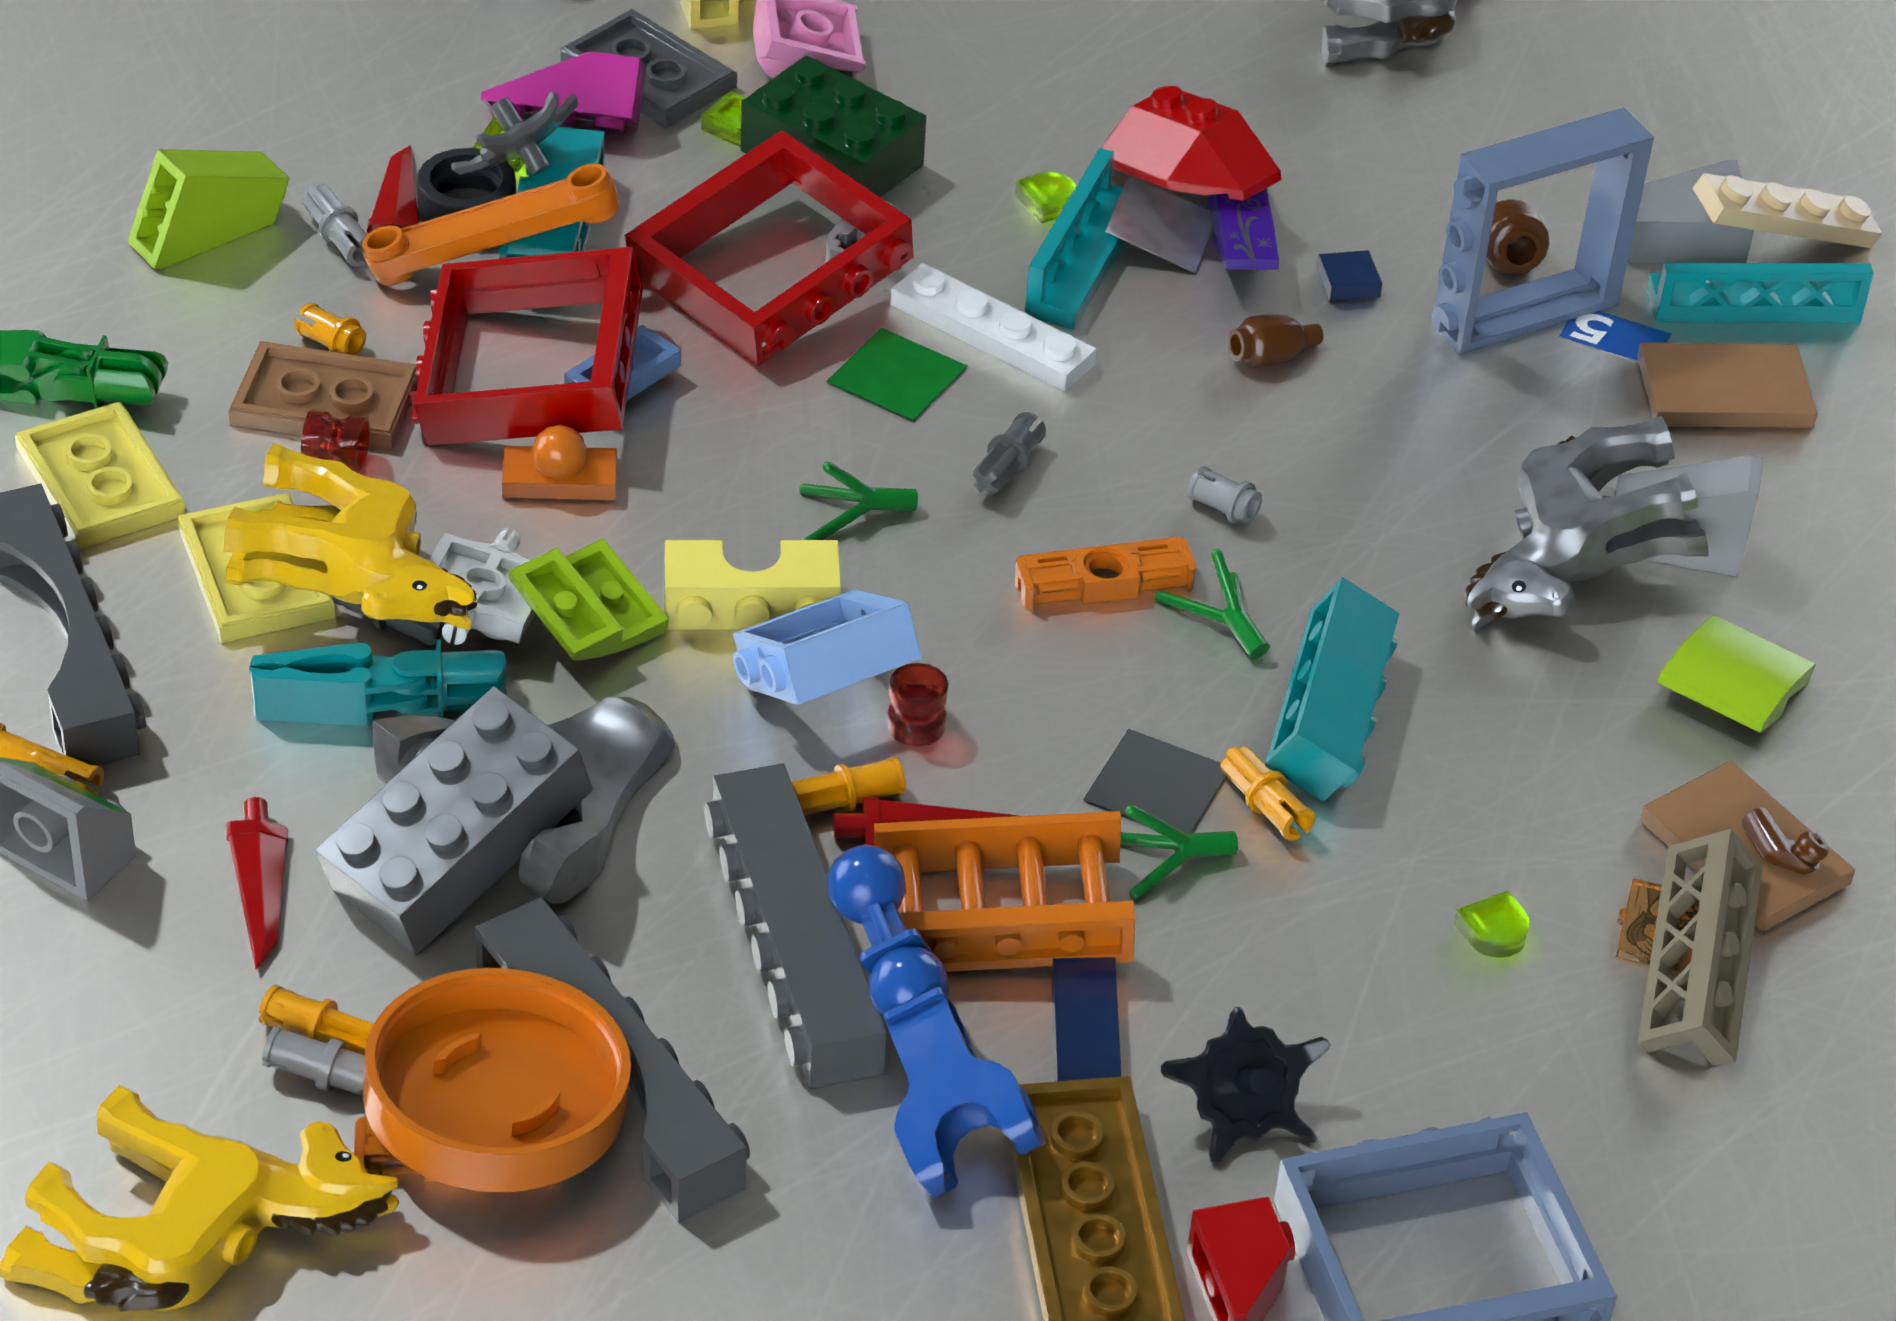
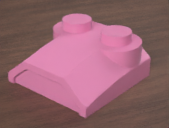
[753,0,866,78]

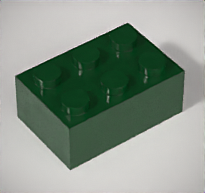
[740,55,927,198]

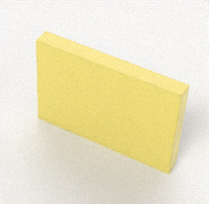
[15,401,186,550]
[178,492,335,643]

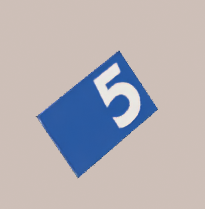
[1559,311,1672,362]

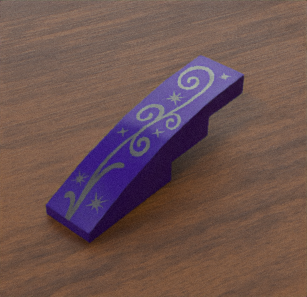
[1208,189,1279,270]

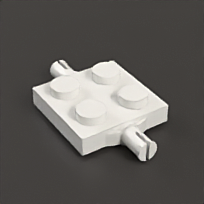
[428,528,535,645]

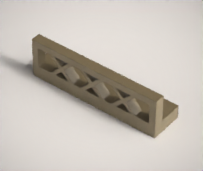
[1637,828,1763,1067]

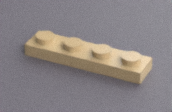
[1693,173,1883,248]

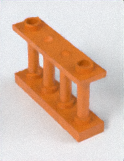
[874,811,1135,972]

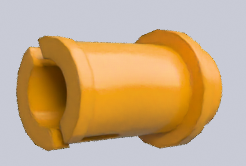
[294,303,366,355]

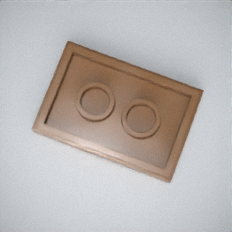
[229,341,418,450]
[1637,342,1818,428]
[1640,760,1856,932]

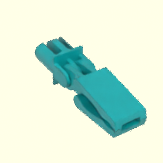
[249,639,507,726]

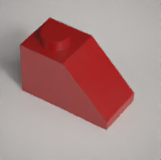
[1186,1196,1295,1321]

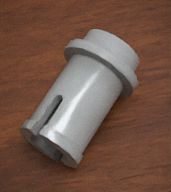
[1187,466,1262,524]

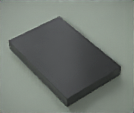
[560,9,737,128]

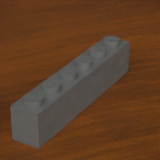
[704,763,887,1089]

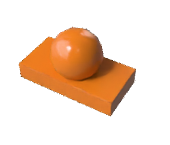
[502,425,617,500]

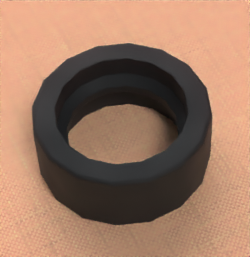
[417,148,516,222]

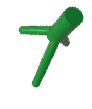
[799,461,918,540]
[1155,549,1270,659]
[1120,805,1238,900]

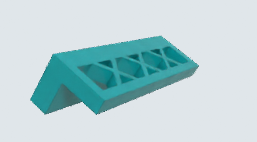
[1025,148,1125,329]
[1646,263,1874,322]

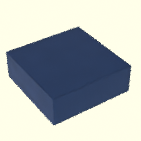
[1316,250,1382,301]

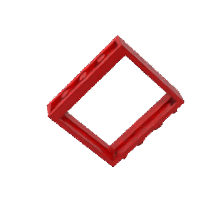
[625,130,914,367]
[409,247,643,446]

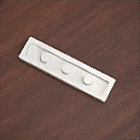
[890,263,1097,392]

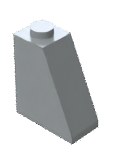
[1628,160,1754,263]
[1603,455,1763,577]

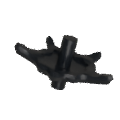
[1161,1007,1331,1164]

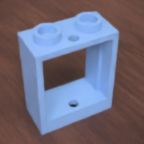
[733,589,922,705]

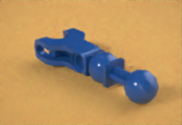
[827,844,1046,1199]

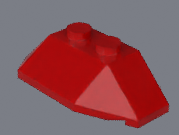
[1101,86,1282,201]

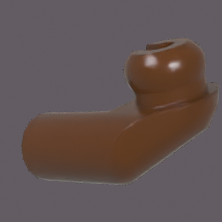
[1741,808,1829,875]

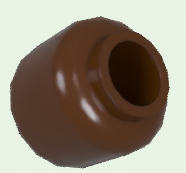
[1486,199,1550,276]

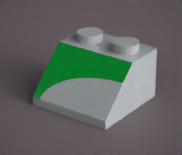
[0,757,136,901]

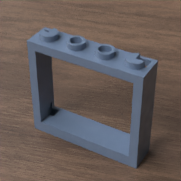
[1432,107,1654,354]
[1274,1112,1617,1321]

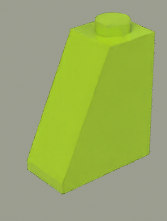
[127,149,290,269]

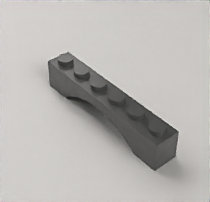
[0,483,146,766]
[475,897,750,1223]

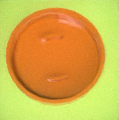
[363,968,631,1192]

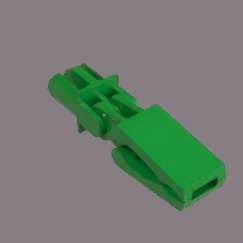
[0,330,168,409]

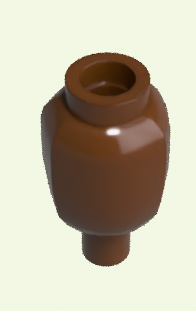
[1227,314,1324,368]

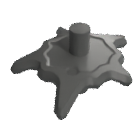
[451,91,578,176]

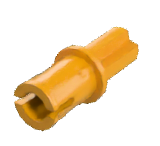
[1220,746,1315,841]
[792,757,906,815]
[259,985,374,1055]

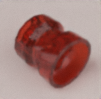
[301,409,370,472]
[887,663,949,747]

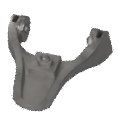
[373,697,675,904]

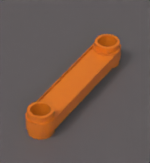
[362,163,620,286]

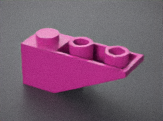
[480,51,647,132]

